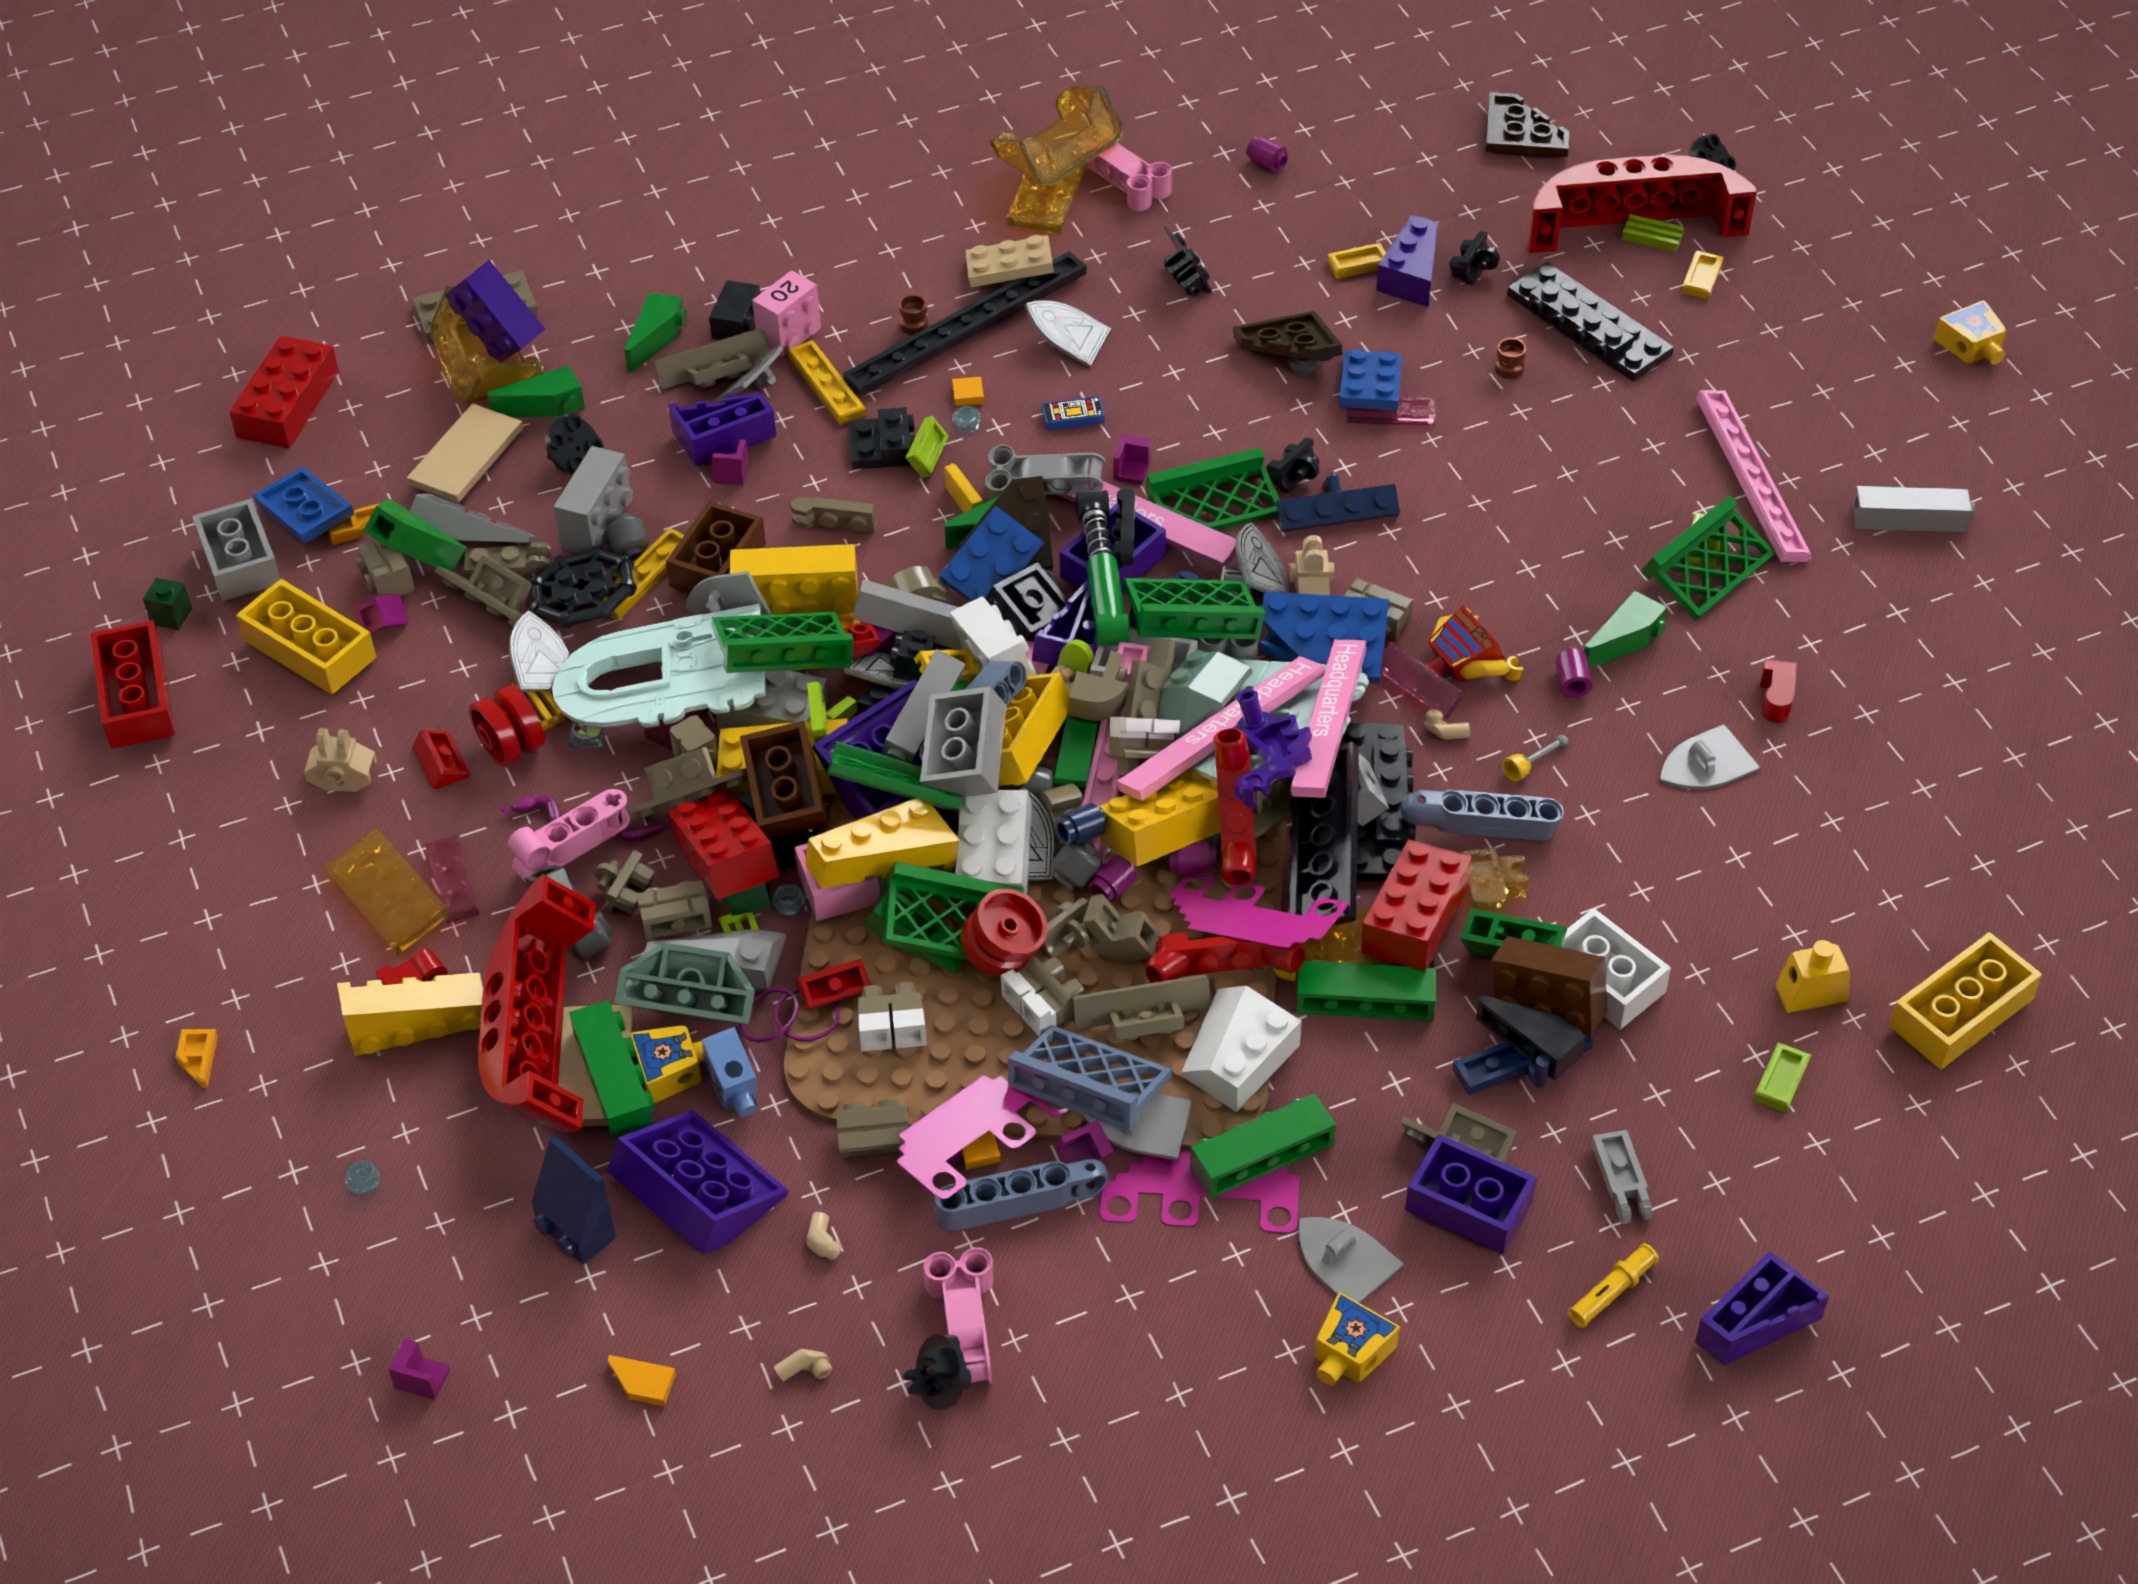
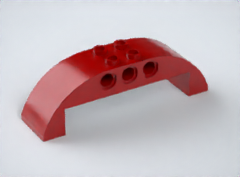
[1528,155,1757,253]
[478,874,596,1133]

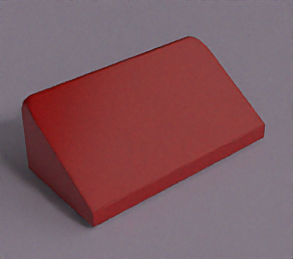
[413,730,470,789]
[795,958,871,1011]

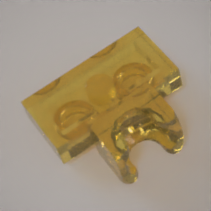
[1462,848,1529,910]

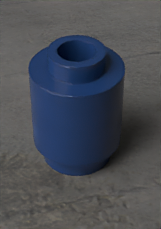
[1056,803,1108,845]

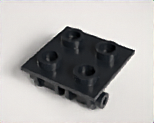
[1164,226,1212,296]

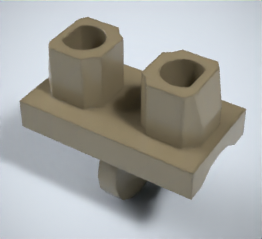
[595,850,655,915]
[1042,898,1090,959]

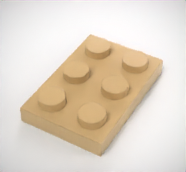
[966,235,1054,288]

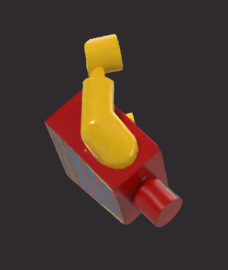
[1423,605,1524,682]

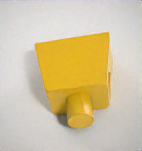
[1775,940,1850,1013]

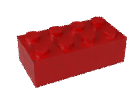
[229,335,339,449]
[90,620,175,749]
[668,789,780,900]
[1361,840,1472,971]

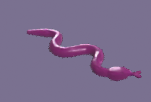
[500,795,666,840]

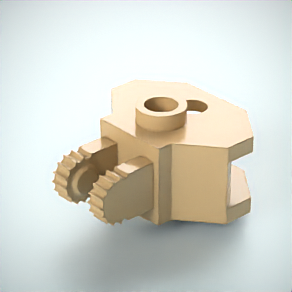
[1290,535,1335,595]
[304,728,377,792]

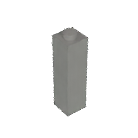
[1852,486,1975,532]
[852,579,961,650]
[881,649,966,763]

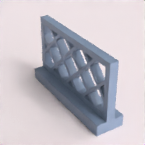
[1008,1025,1172,1132]

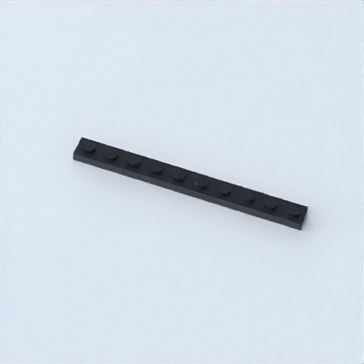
[843,251,1087,397]

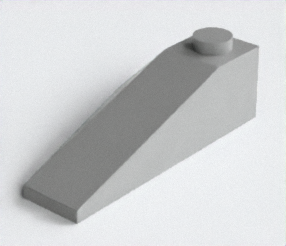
[410,493,536,542]
[644,929,786,992]

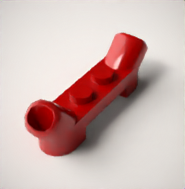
[1213,728,1258,885]
[1145,932,1305,983]

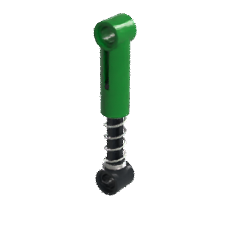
[1076,490,1130,647]

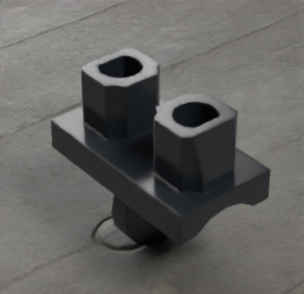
[1449,231,1500,285]
[1266,438,1320,493]

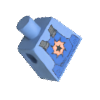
[702,1027,758,1118]

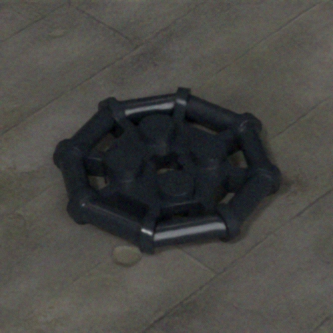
[529,545,637,629]

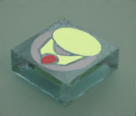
[570,720,605,748]

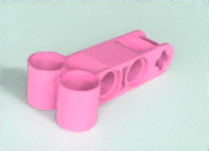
[1075,132,1172,212]
[508,789,630,883]
[923,1247,994,1384]

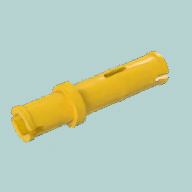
[1568,1243,1659,1328]

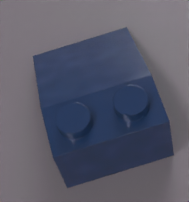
[531,1136,616,1264]

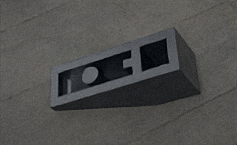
[1476,995,1585,1080]

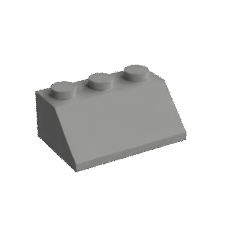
[920,686,1007,797]

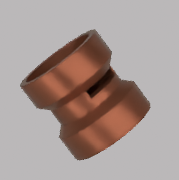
[899,294,928,335]
[1495,338,1526,379]

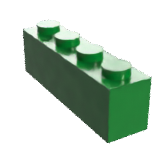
[1296,960,1436,1022]
[569,1000,656,1139]
[1190,1094,1336,1199]

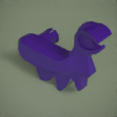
[1234,689,1313,809]

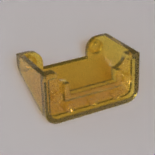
[989,85,1123,186]
[431,286,543,403]

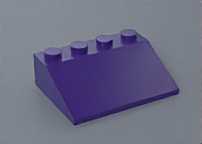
[812,679,922,821]
[607,1109,789,1255]

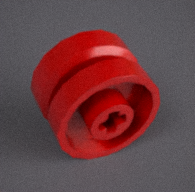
[469,684,546,767]
[960,889,1048,977]

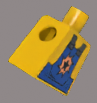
[1934,300,2006,365]
[630,1025,703,1103]
[1315,1292,1400,1386]

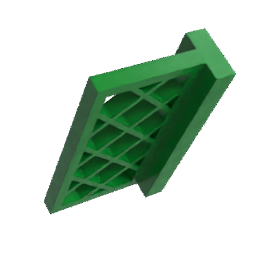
[1145,447,1280,531]
[1640,495,1776,620]
[1123,578,1265,639]
[711,612,854,673]
[827,741,962,811]
[883,861,1024,960]

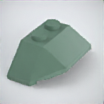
[1158,650,1253,738]
[614,942,755,1025]

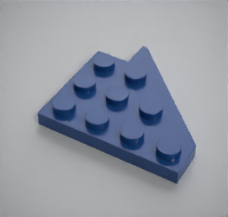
[1262,591,1390,684]

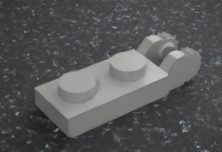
[1591,1130,1653,1224]

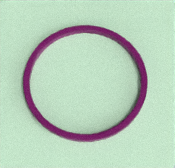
[738,987,799,1043]
[774,988,840,1041]

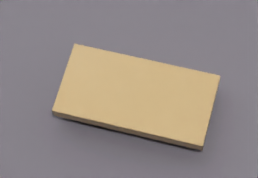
[407,403,523,503]
[558,1005,634,1126]

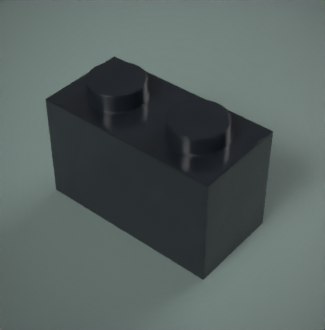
[709,280,760,340]

